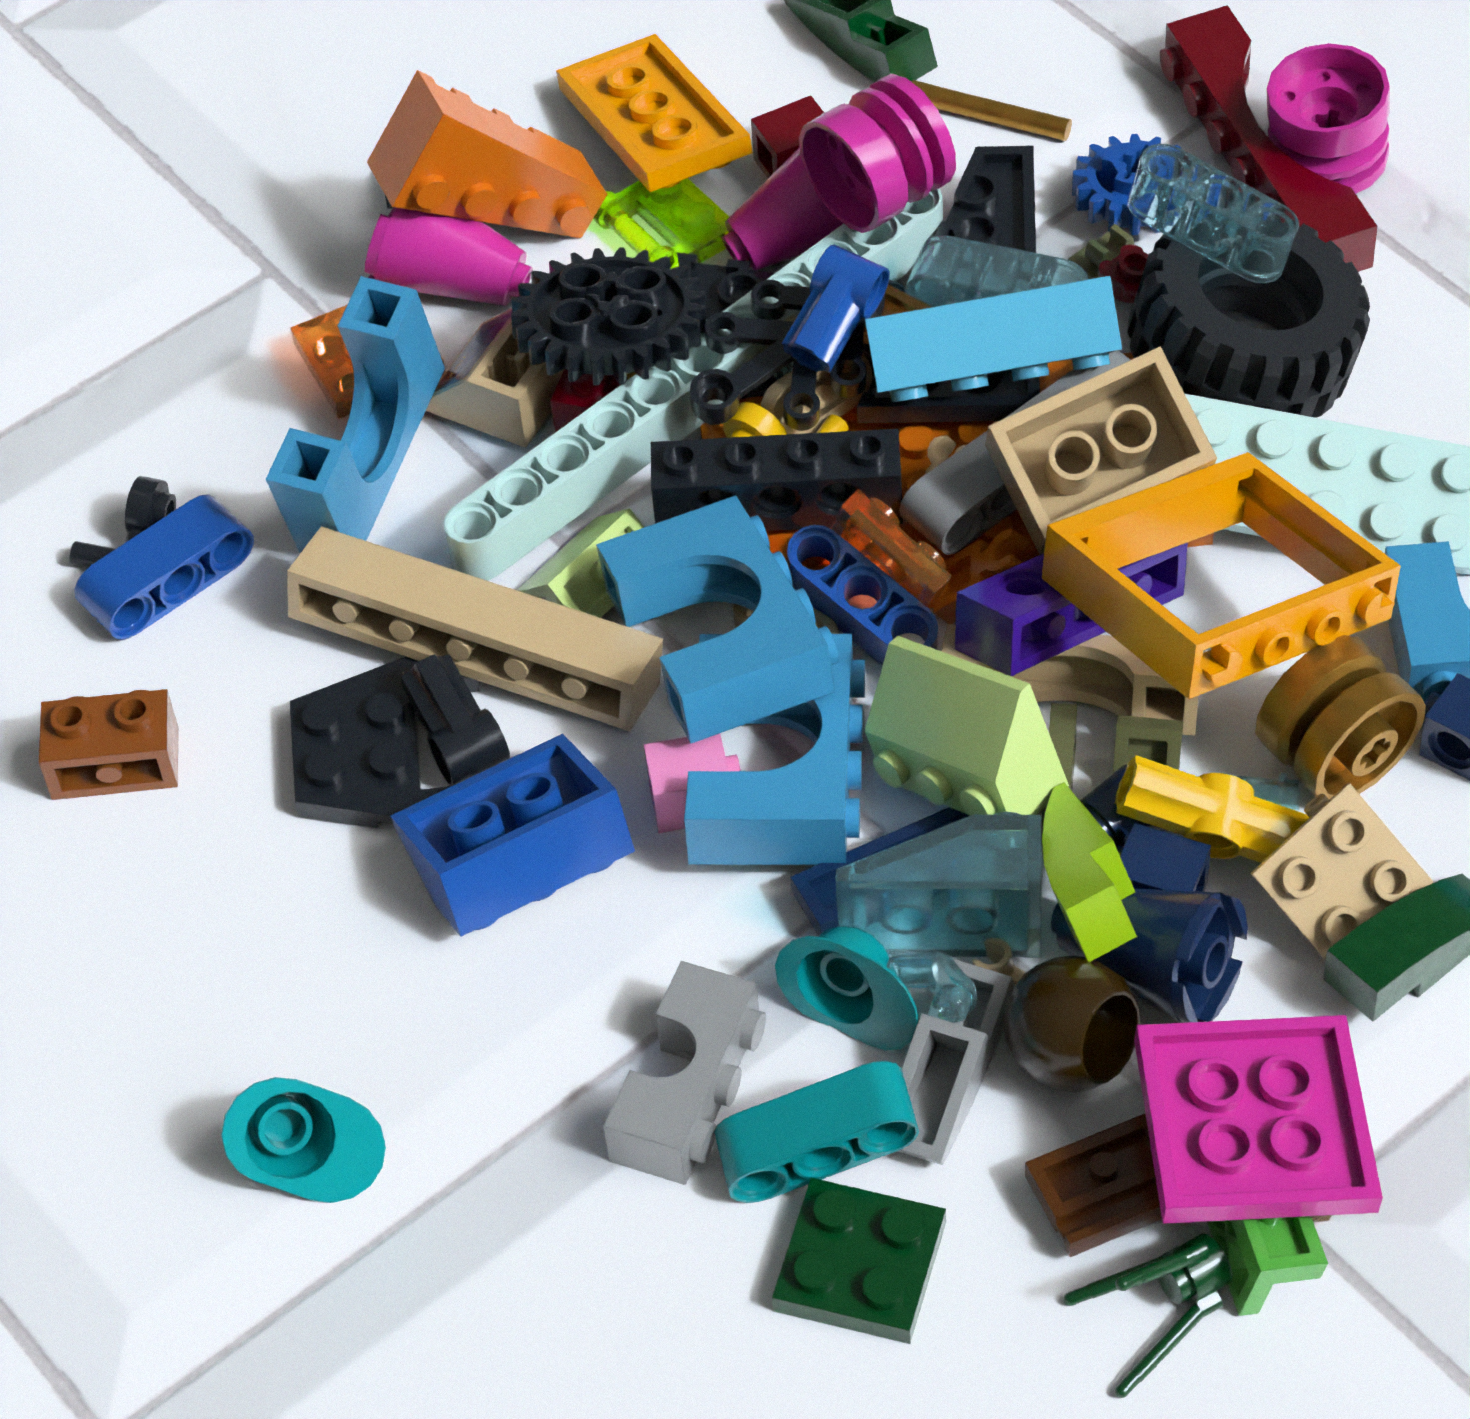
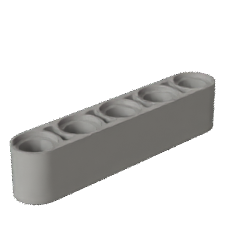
[899,350,1130,555]

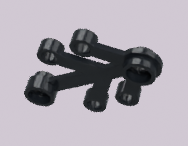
[690,280,885,431]

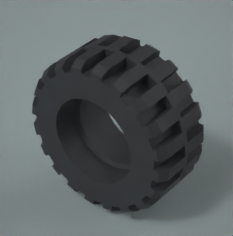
[1127,208,1370,418]

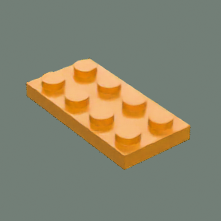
[556,34,753,192]

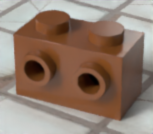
[39,689,179,800]

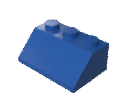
[390,733,635,937]

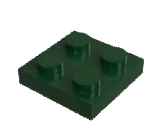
[772,1177,947,1344]

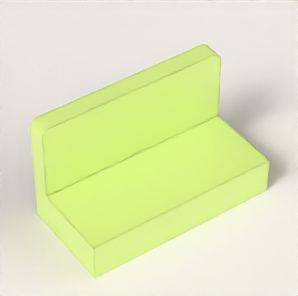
[517,508,644,618]

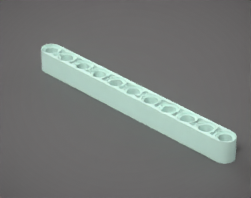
[443,189,943,581]

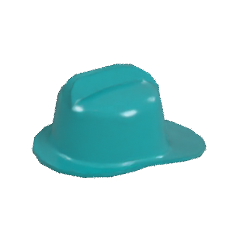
[775,926,918,1051]
[221,1077,386,1203]

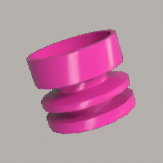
[1266,43,1390,194]
[799,74,956,233]

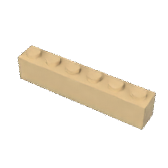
[287,526,663,731]

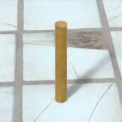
[911,80,1072,141]

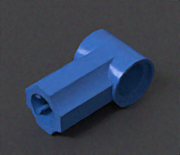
[782,244,890,372]

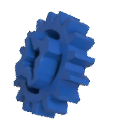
[1072,134,1198,236]

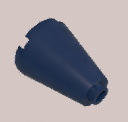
[1051,889,1248,1023]

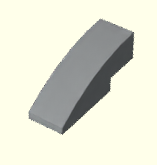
[899,957,1015,1166]

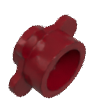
[1098,244,1148,304]

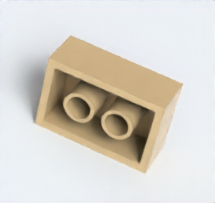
[985,346,1217,555]

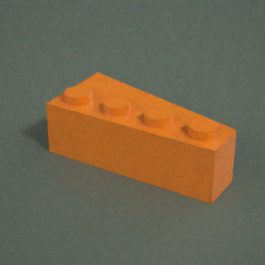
[367,70,608,238]

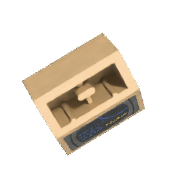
[426,308,564,448]

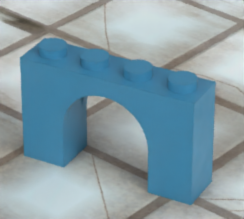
[265,276,445,553]
[596,496,839,744]
[1385,541,1470,703]
[684,634,865,865]

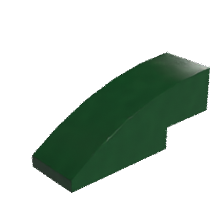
[784,0,938,82]
[1323,873,1470,1022]

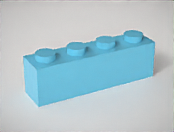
[865,276,1122,403]

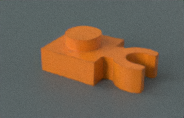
[933,529,1030,624]

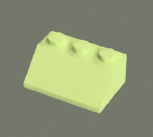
[865,636,1069,833]

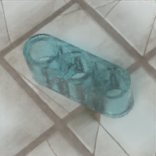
[1127,144,1299,283]
[905,235,1088,310]

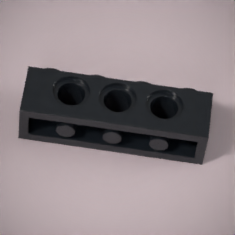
[651,429,903,531]

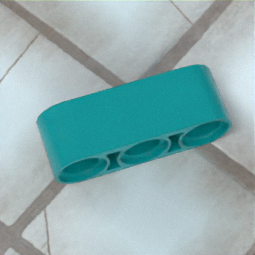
[714,1061,919,1203]

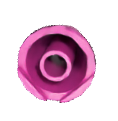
[721,147,844,270]
[364,207,533,306]

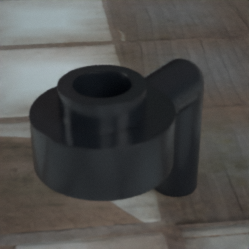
[69,475,176,568]

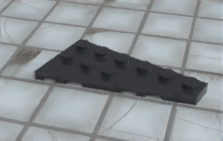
[857,145,1040,423]

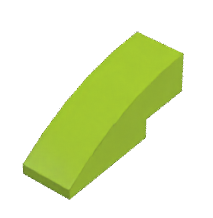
[1042,782,1137,962]

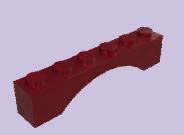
[1160,5,1378,272]

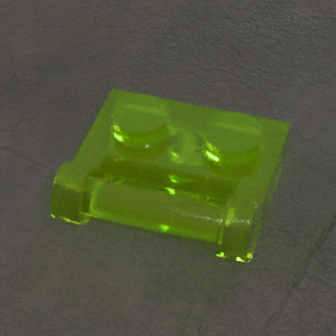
[593,178,729,269]

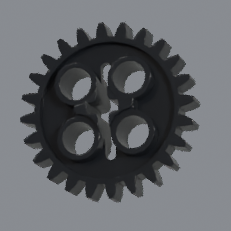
[511,247,707,385]

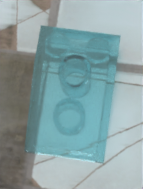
[836,811,1042,958]

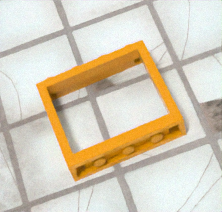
[1042,452,1401,699]

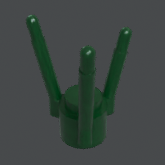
[1064,1233,1233,1398]

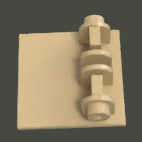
[1250,783,1434,961]

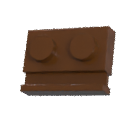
[1025,1113,1162,1257]

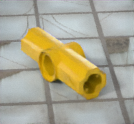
[1114,755,1309,863]

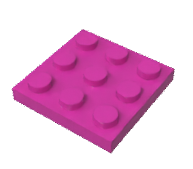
[1134,1015,1383,1224]

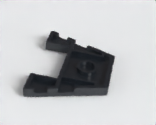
[290,657,480,828]

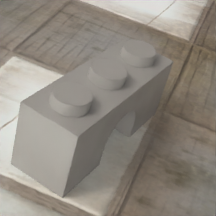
[603,960,766,1185]

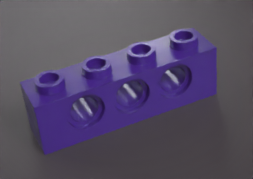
[955,542,1188,676]

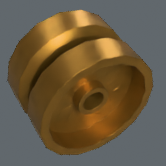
[1255,635,1426,799]

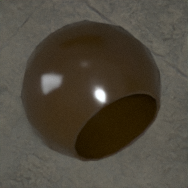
[1003,956,1140,1093]

